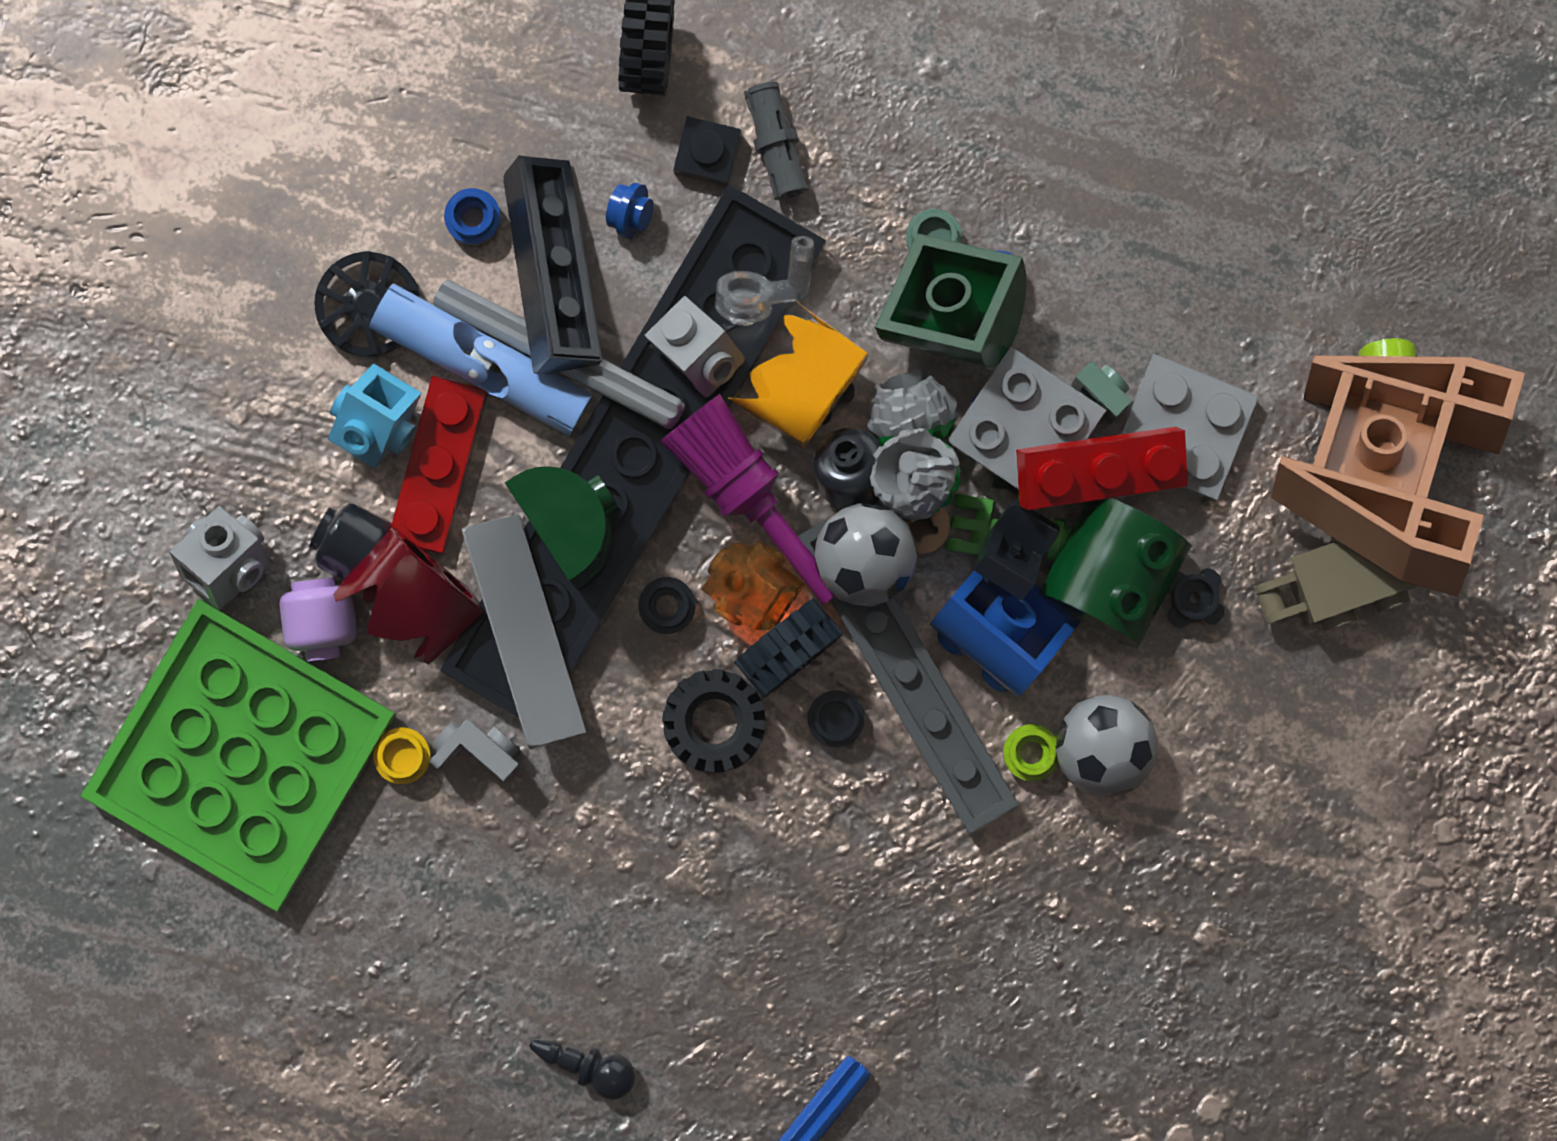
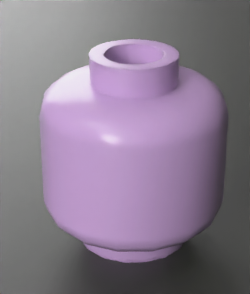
[279,577,357,661]

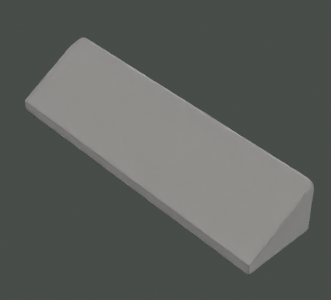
[461,514,587,750]

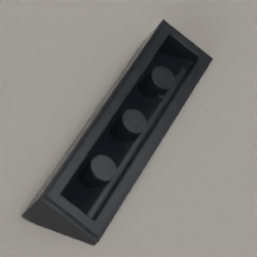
[503,155,602,374]

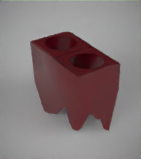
[334,527,483,664]

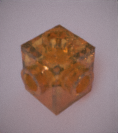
[701,541,805,630]

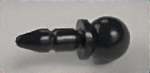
[529,1039,635,1100]

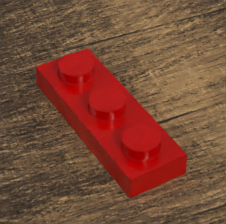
[392,376,488,555]
[1016,427,1188,510]

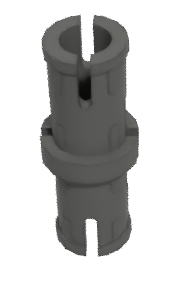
[744,81,809,200]

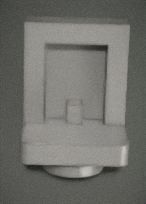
[644,296,745,397]
[429,718,523,782]

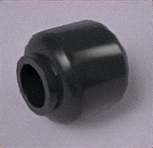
[813,428,882,510]
[309,502,393,580]

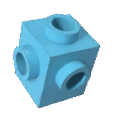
[328,363,421,469]

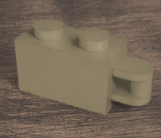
[1254,541,1418,632]

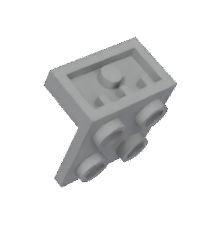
[949,346,1106,490]

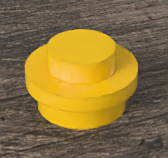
[373,727,431,785]

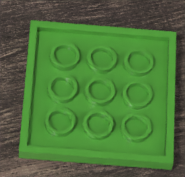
[80,599,397,912]

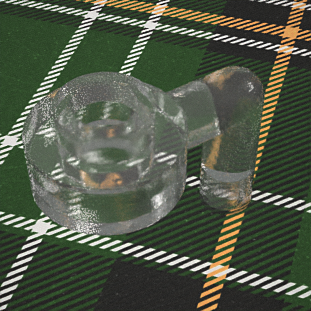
[715,236,814,326]

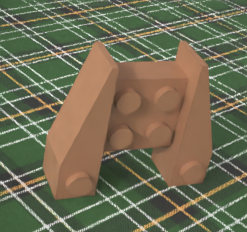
[1271,356,1525,597]

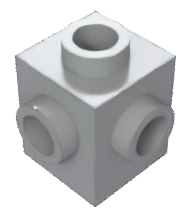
[169,506,268,611]

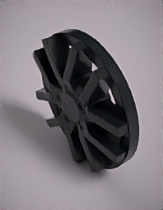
[314,251,420,357]

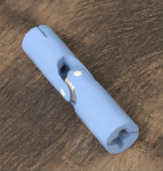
[369,283,593,437]

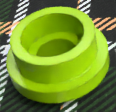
[1003,724,1059,781]

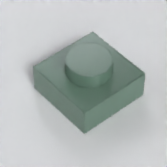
[1071,361,1132,424]

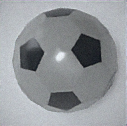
[815,503,917,607]
[1056,694,1158,798]

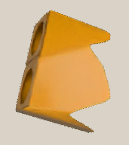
[728,301,868,448]

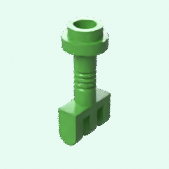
[945,494,1073,563]

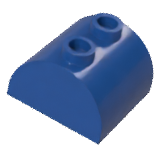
[929,571,1080,698]

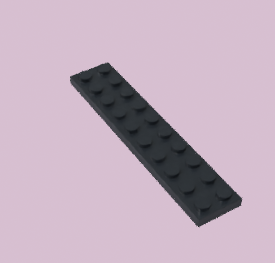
[439,184,826,717]

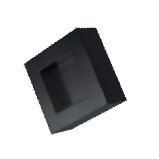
[673,116,742,187]

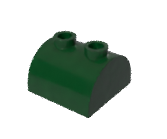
[875,233,1026,367]
[504,466,620,590]
[1038,497,1192,648]

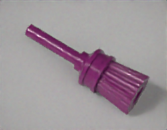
[660,394,835,605]

